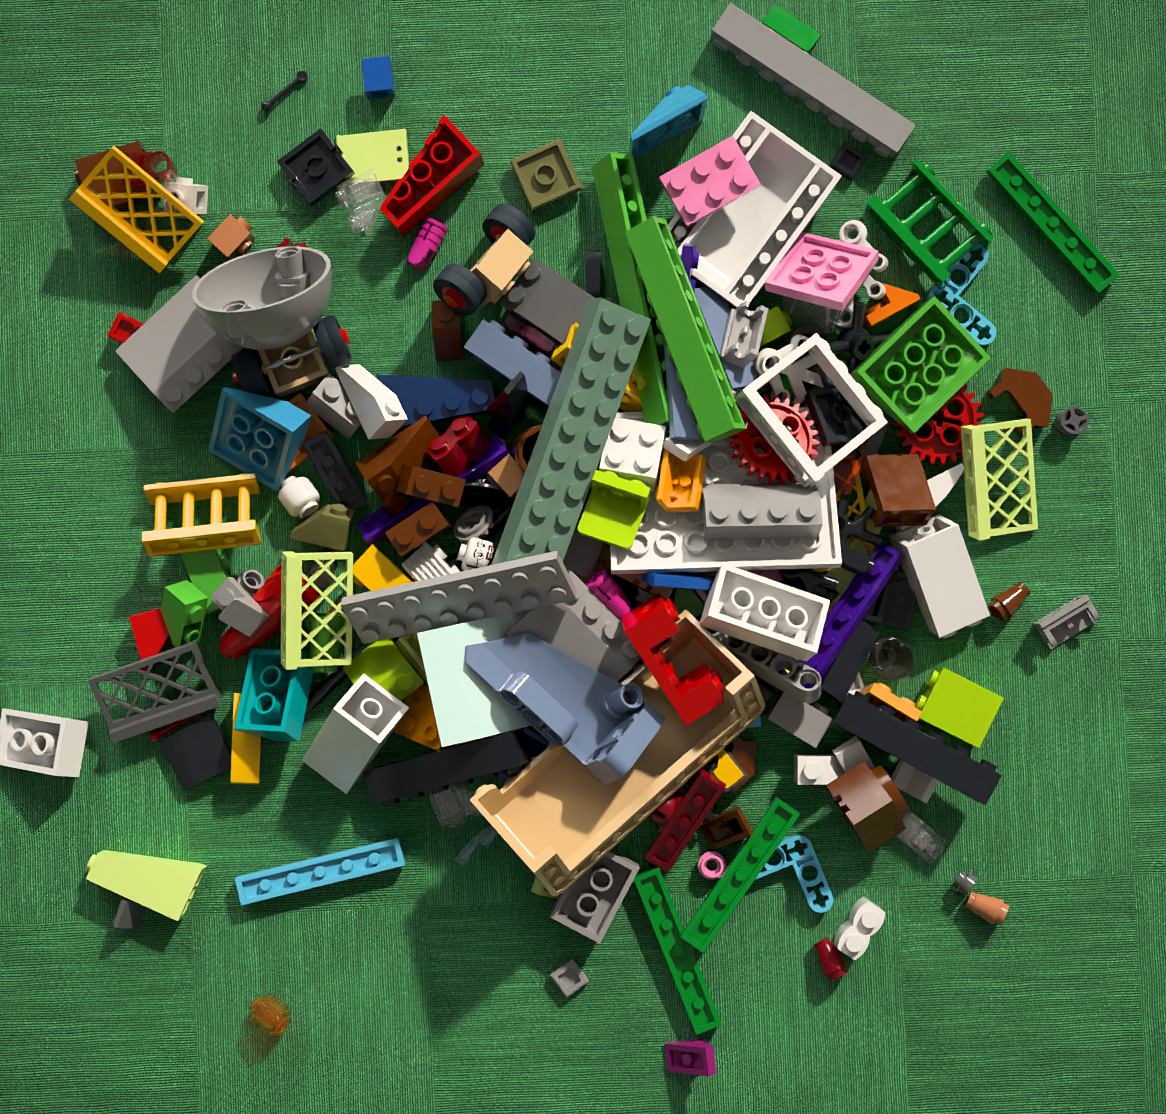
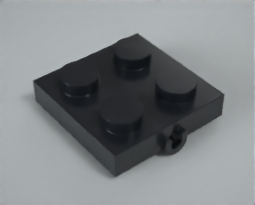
[277,128,355,207]

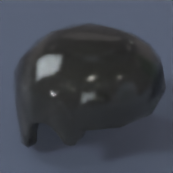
[869,637,914,680]

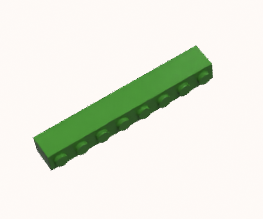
[625,217,746,443]

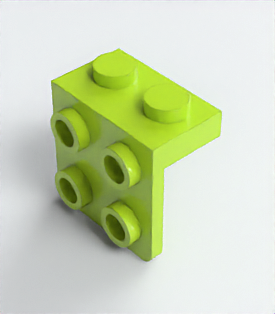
[578,470,651,550]

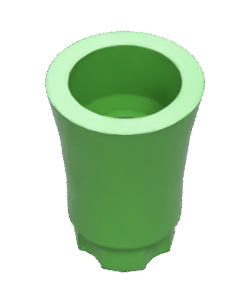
[306,613,345,673]

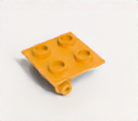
[394,684,442,750]

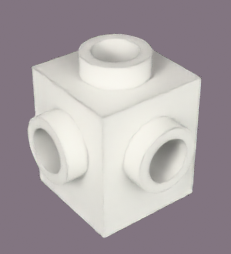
[162,177,208,218]

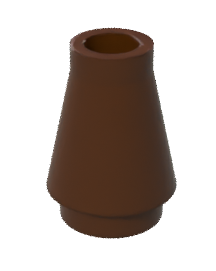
[988,582,1030,621]

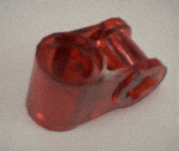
[122,151,178,186]

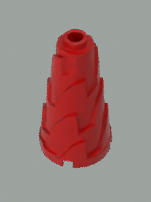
[219,563,321,659]

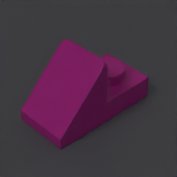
[664,1038,716,1076]

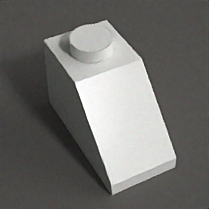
[794,754,845,785]

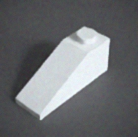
[335,364,408,439]

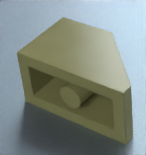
[290,504,355,551]

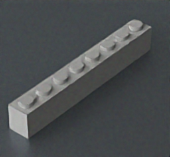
[710,2,916,159]

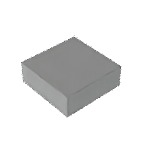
[550,957,589,998]

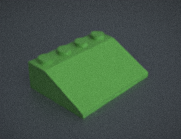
[850,296,991,434]

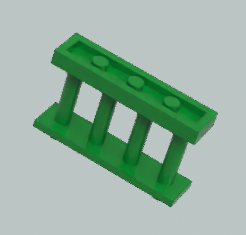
[865,159,993,290]

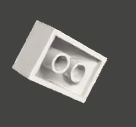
[0,708,89,777]

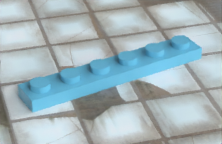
[235,837,406,905]

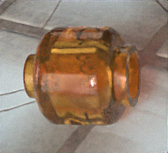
[249,994,292,1037]

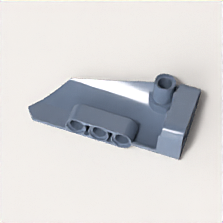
[465,632,666,785]

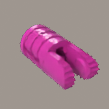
[407,217,449,271]
[586,569,631,621]

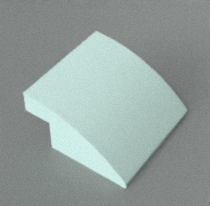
[417,611,531,747]

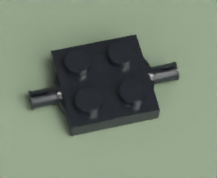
[804,370,875,461]

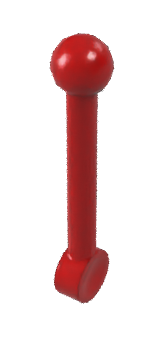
[149,713,202,742]

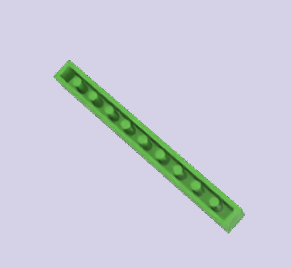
[592,153,670,431]

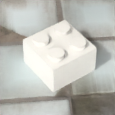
[599,417,666,491]

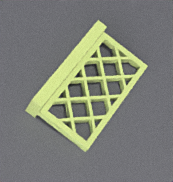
[961,419,1038,540]
[281,551,353,670]

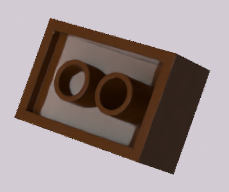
[356,416,439,516]

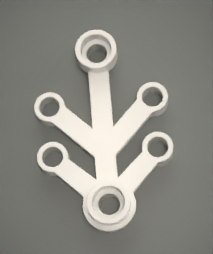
[833,220,888,328]
[755,334,824,407]

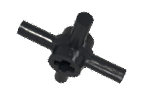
[828,302,890,374]

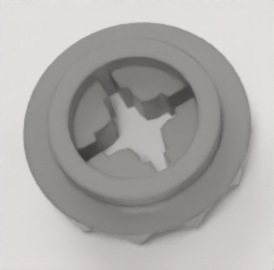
[453,505,496,542]

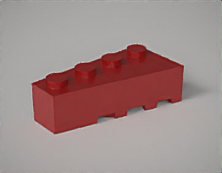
[379,114,484,237]

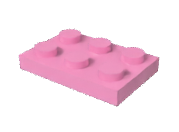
[659,136,761,228]

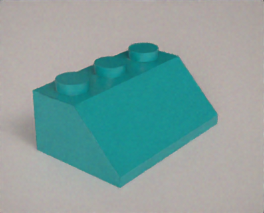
[234,649,313,742]

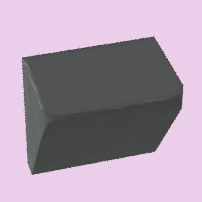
[113,898,146,929]

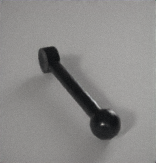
[261,71,308,112]

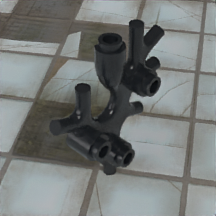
[778,499,883,595]

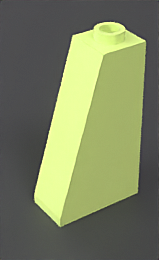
[86,850,207,921]

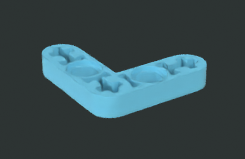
[926,243,996,347]
[755,834,833,913]

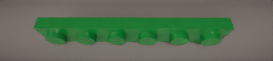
[986,151,1120,295]
[680,797,800,953]
[634,866,722,1035]

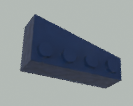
[376,374,496,431]

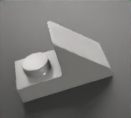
[210,577,269,637]

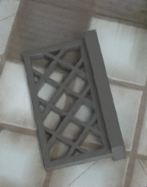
[88,641,221,743]

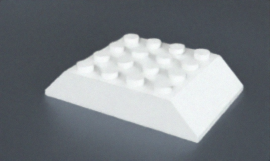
[668,111,842,308]

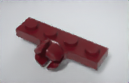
[644,769,726,872]

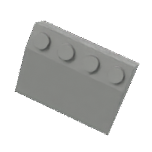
[115,275,244,413]
[504,571,641,681]

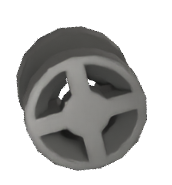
[1056,406,1089,436]

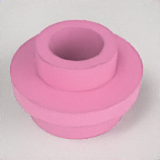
[698,851,726,880]

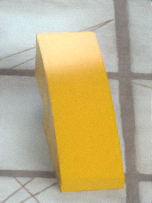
[231,693,261,784]

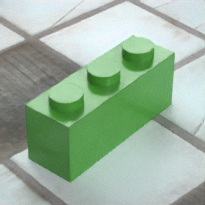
[180,524,236,615]

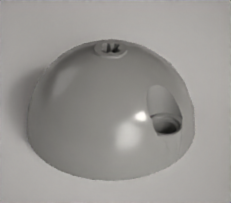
[192,246,333,350]

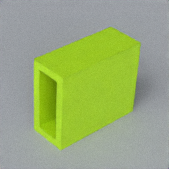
[915,667,1004,748]

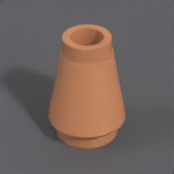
[965,891,1009,926]

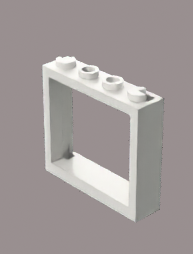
[734,333,888,488]

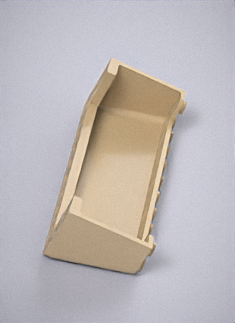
[470,610,765,896]

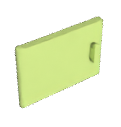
[336,129,409,187]

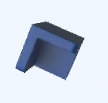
[362,56,395,99]

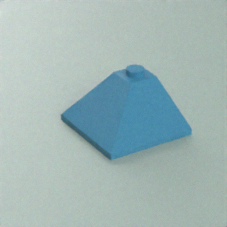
[629,85,708,159]
[208,387,311,492]

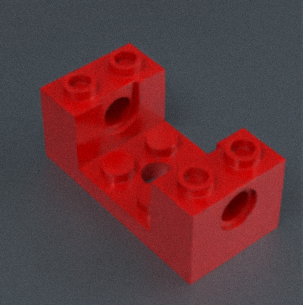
[622,593,726,726]

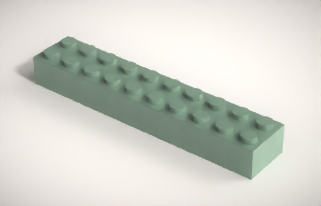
[491,298,651,565]

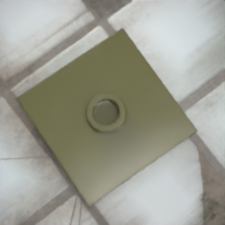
[509,138,582,212]

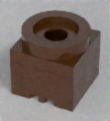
[826,761,911,853]

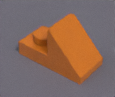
[863,283,920,330]

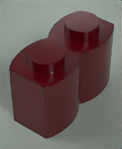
[425,415,491,477]

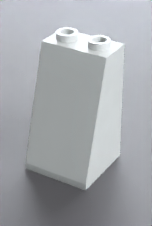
[889,514,990,638]
[302,674,409,794]

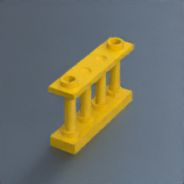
[142,473,261,556]

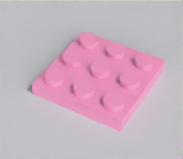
[765,232,879,311]

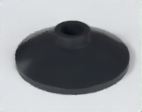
[460,479,508,509]

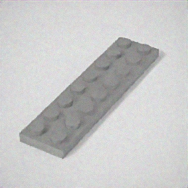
[340,551,577,644]

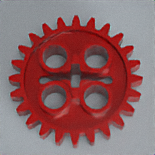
[892,384,984,465]
[728,395,820,484]

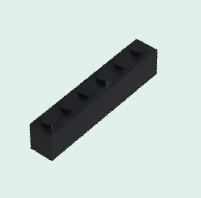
[831,691,1002,805]
[363,728,532,807]

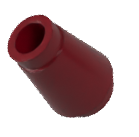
[813,937,849,982]

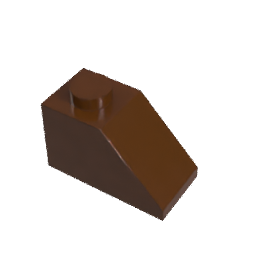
[431,300,464,361]

